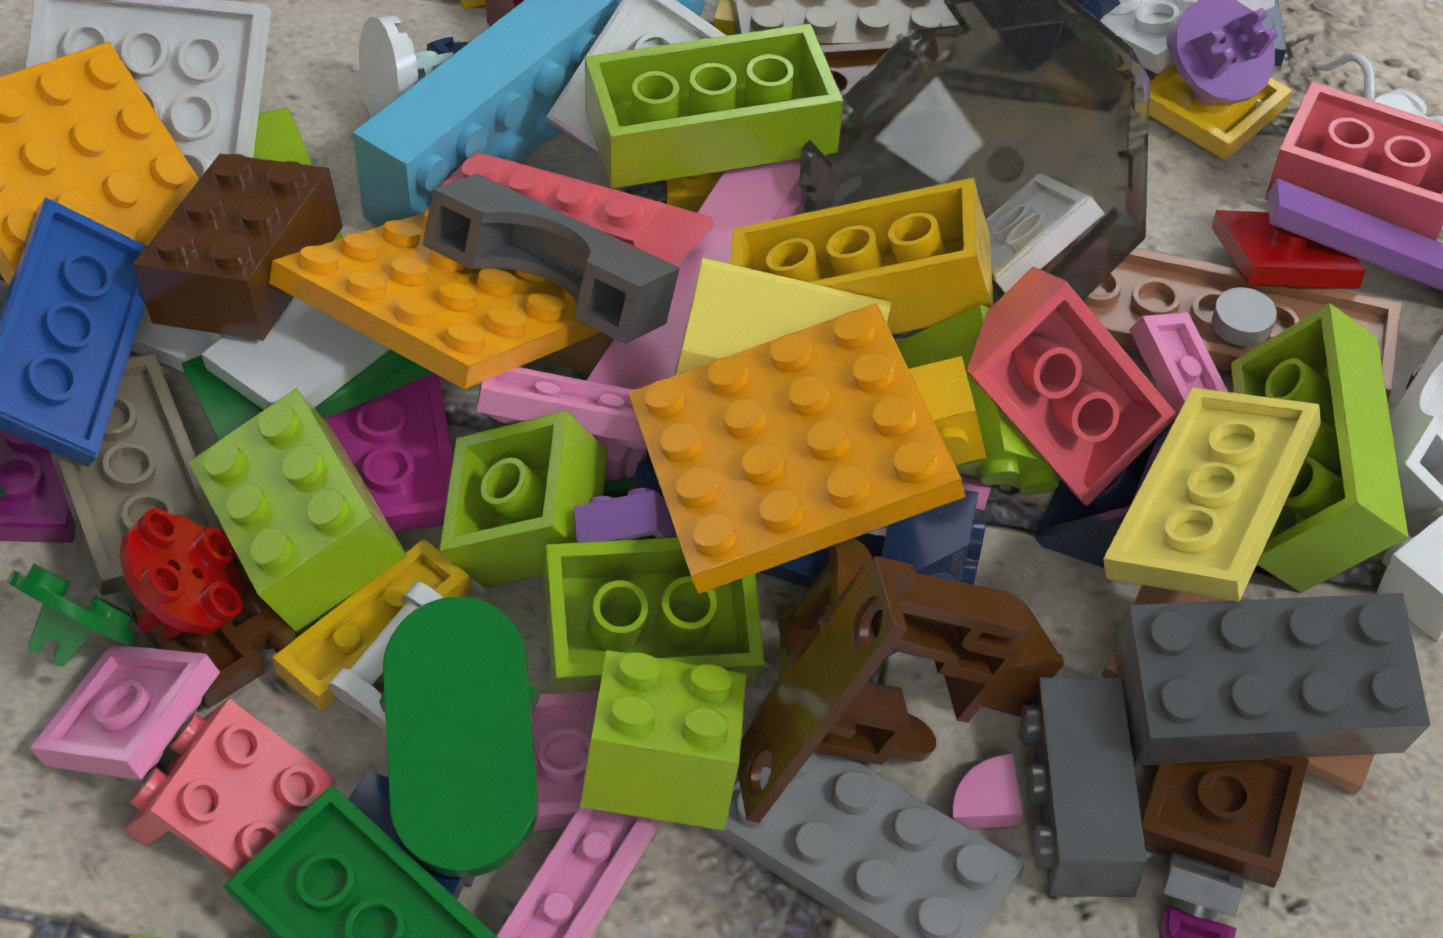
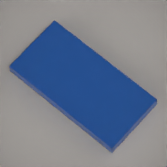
[0,197,146,467]

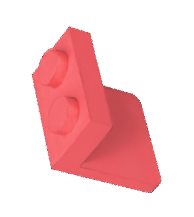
[123,698,336,877]

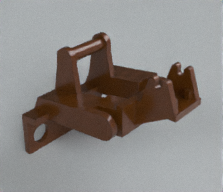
[737,538,1065,823]

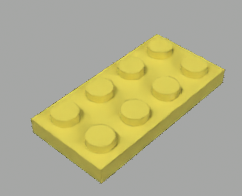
[1103,388,1321,602]

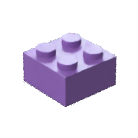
[574,488,677,543]

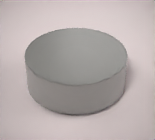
[1212,287,1277,347]

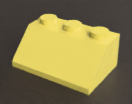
[674,258,891,376]

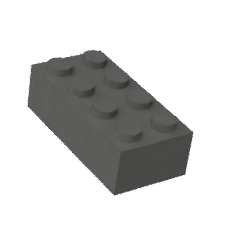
[1112,593,1431,766]

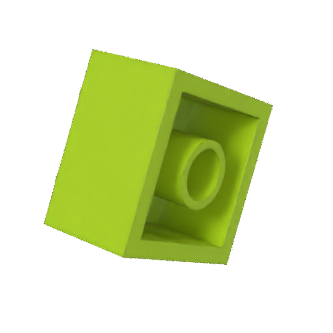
[439,411,608,587]
[580,650,747,831]

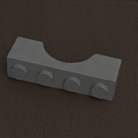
[423,173,680,344]

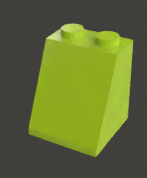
[896,305,1061,495]

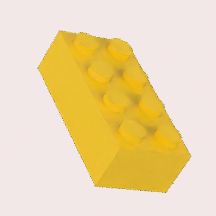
[730,177,993,335]

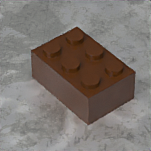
[133,153,343,341]

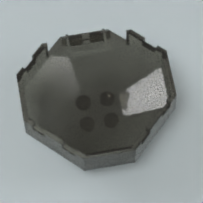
[799,0,1150,339]

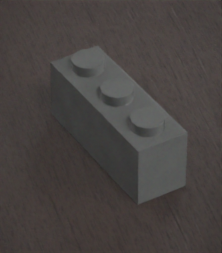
[1021,677,1147,897]

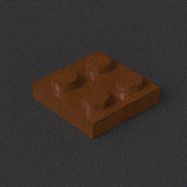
[1142,756,1309,888]

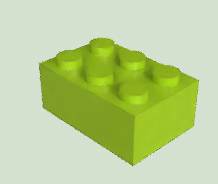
[188,387,407,633]
[542,537,765,694]

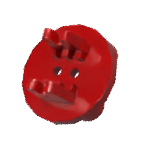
[119,508,243,639]

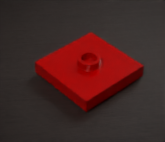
[1212,210,1366,289]

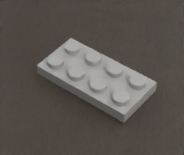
[707,752,1025,938]

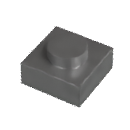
[1163,852,1243,920]

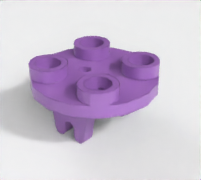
[1166,0,1277,106]

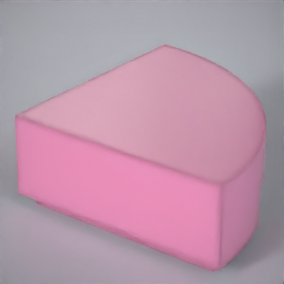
[950,754,1023,829]

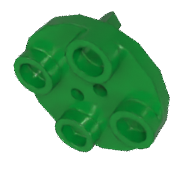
[6,563,137,667]

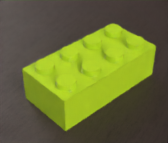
[585,23,843,189]
[1231,303,1409,593]

